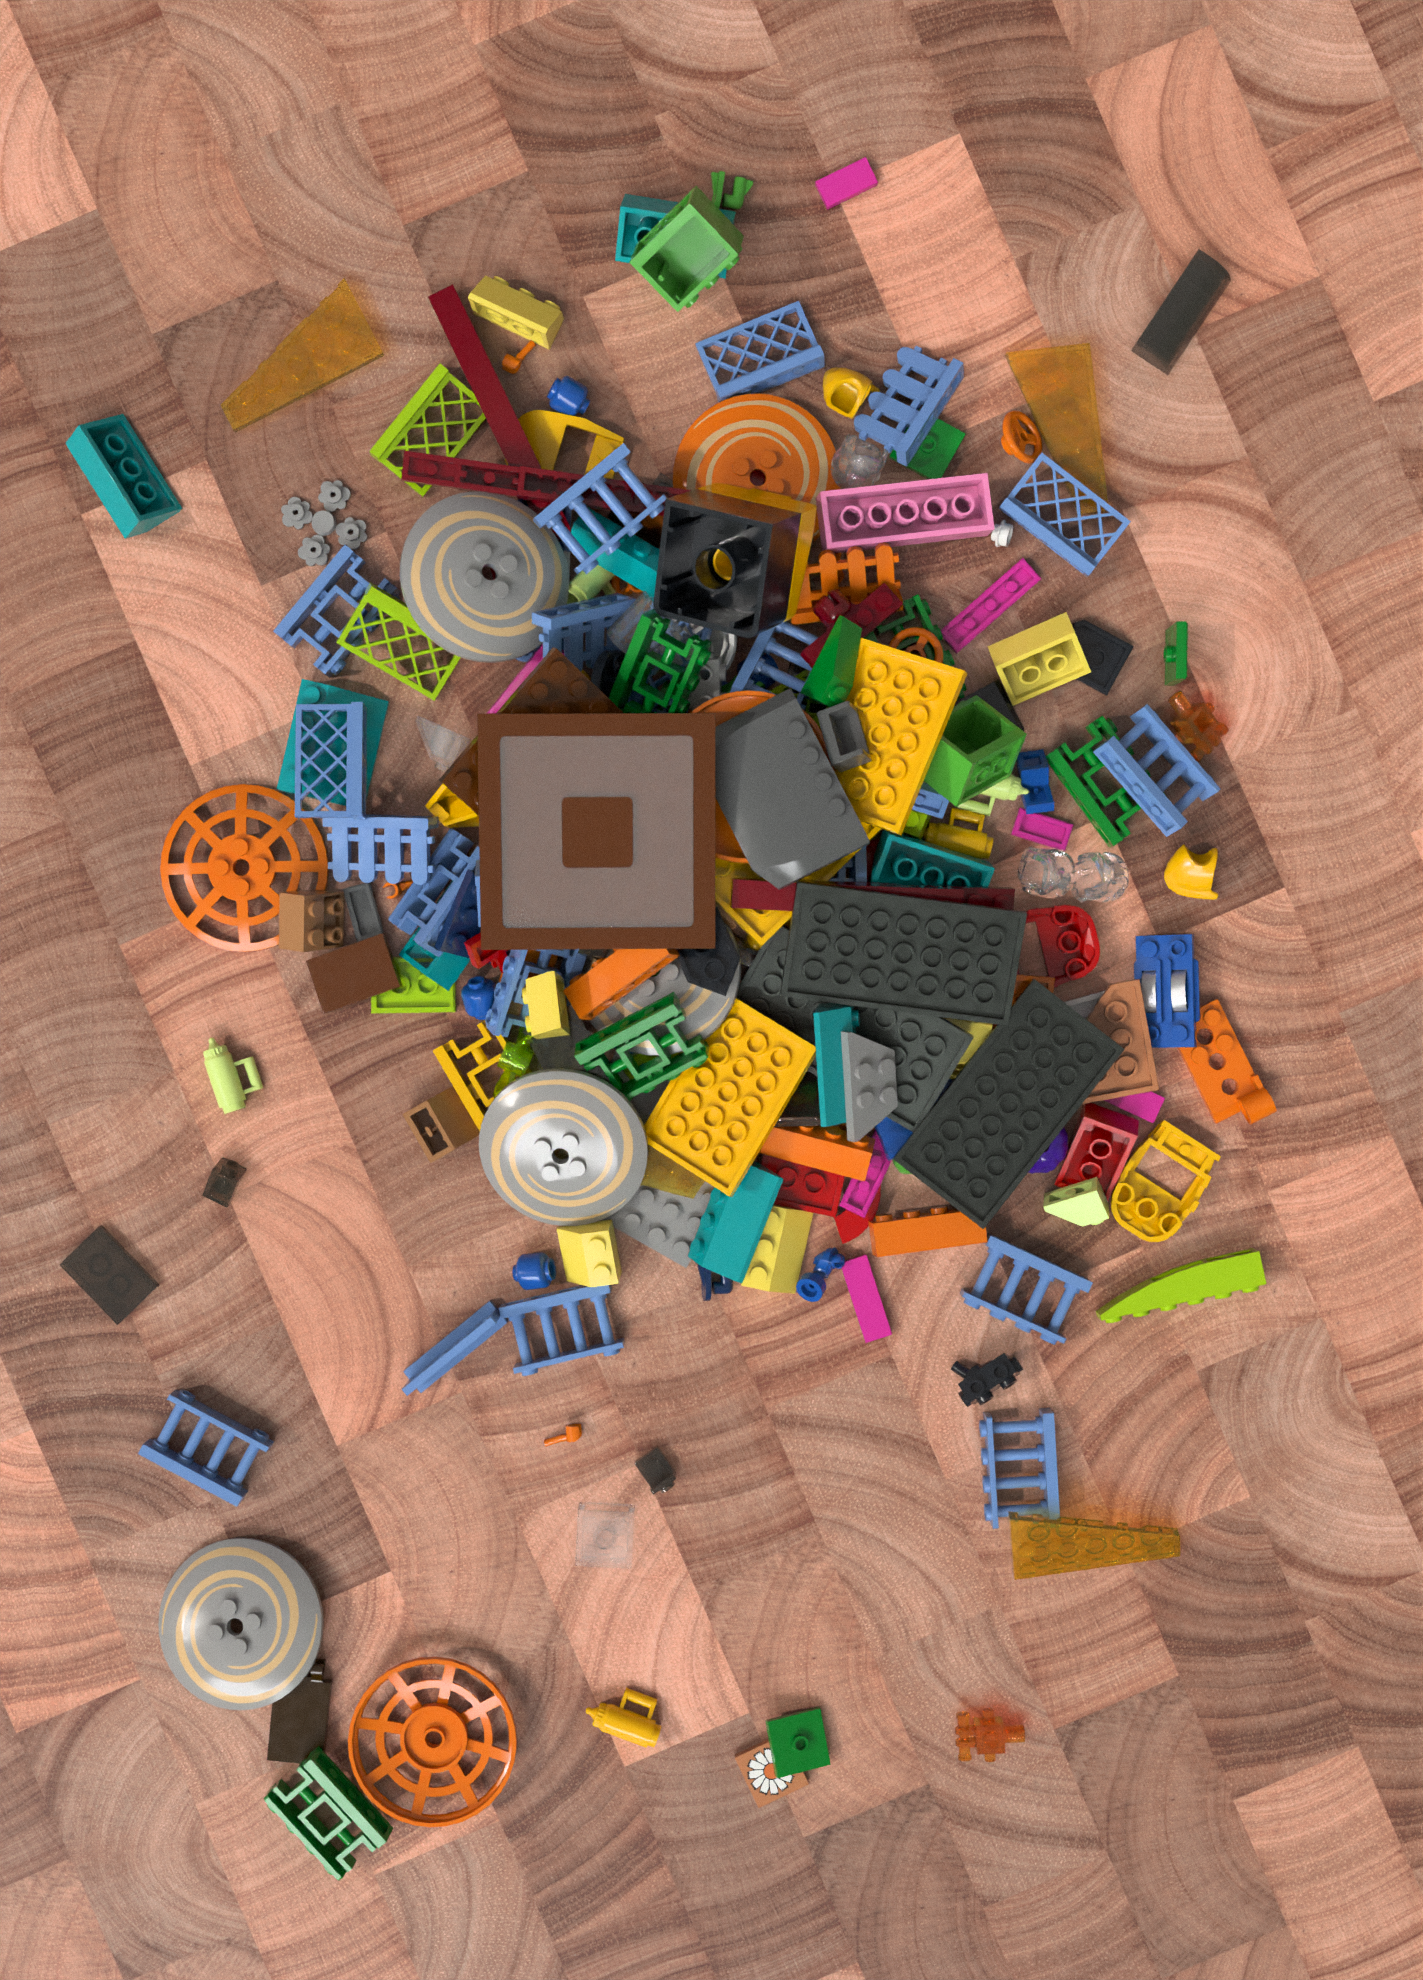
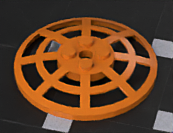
[160,784,329,952]
[348,1657,517,1827]

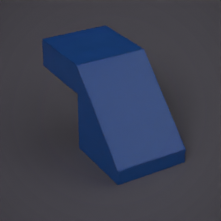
[1016,749,1054,815]

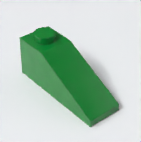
[800,615,862,708]

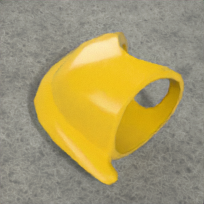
[823,367,880,419]
[1164,844,1218,900]

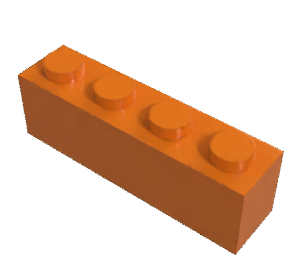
[563,949,680,1020]
[759,1112,876,1181]
[868,1206,988,1257]

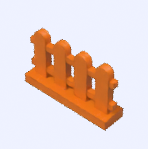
[790,542,903,625]

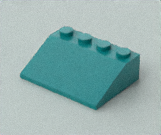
[277,679,389,806]

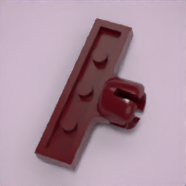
[800,583,903,668]

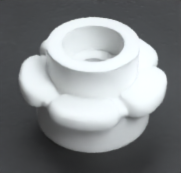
[991,520,1013,547]

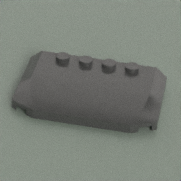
[715,689,870,890]

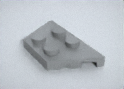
[841,1031,898,1142]

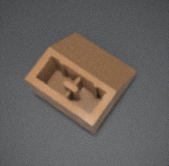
[279,890,344,952]
[403,1086,480,1163]

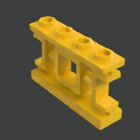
[433,1021,532,1131]

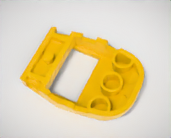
[505,410,625,479]
[1111,1120,1221,1242]

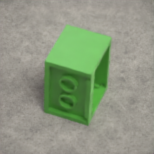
[629,186,744,312]
[924,695,1027,807]

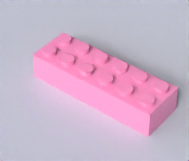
[816,473,995,553]

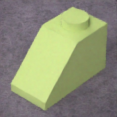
[1043,1177,1109,1227]

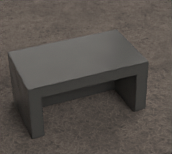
[817,701,872,773]

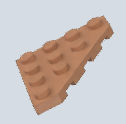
[1082,979,1159,1104]

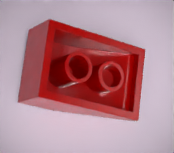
[1054,1103,1139,1201]

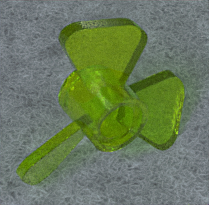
[493,1026,534,1098]

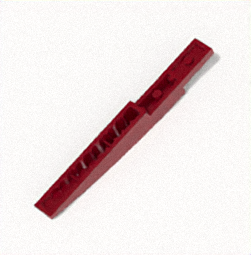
[428,284,571,542]
[401,450,691,517]
[730,878,1015,911]

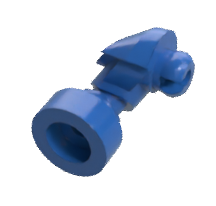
[796,1248,845,1302]

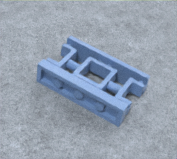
[273,545,400,678]
[388,828,480,957]
[485,949,589,1049]

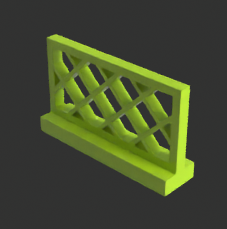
[369,363,486,497]
[336,582,461,701]

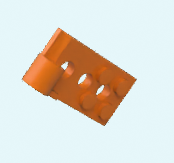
[1177,999,1277,1125]

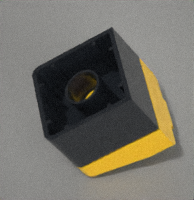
[653,483,817,638]

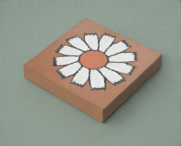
[734,1739,809,1808]

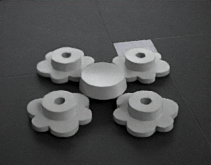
[281,480,367,567]

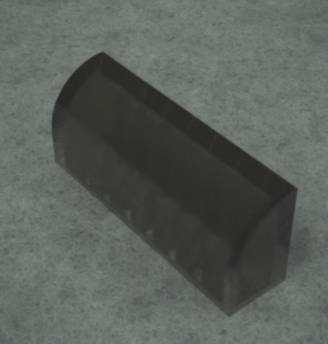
[1131,249,1231,375]

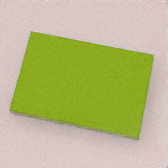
[371,957,456,1013]

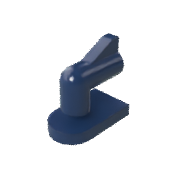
[697,1265,733,1301]

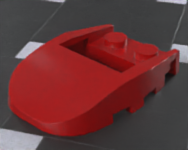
[1017,905,1100,988]

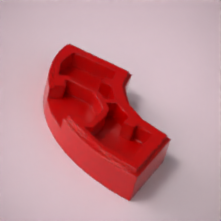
[834,1184,881,1244]

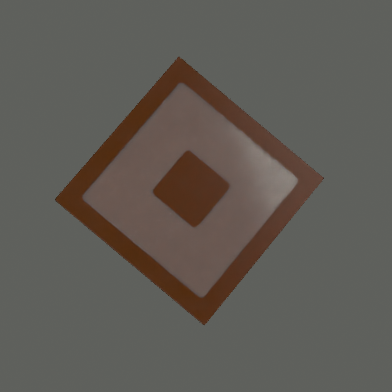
[477,713,715,950]

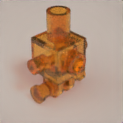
[1168,691,1229,763]
[955,1708,1025,1762]

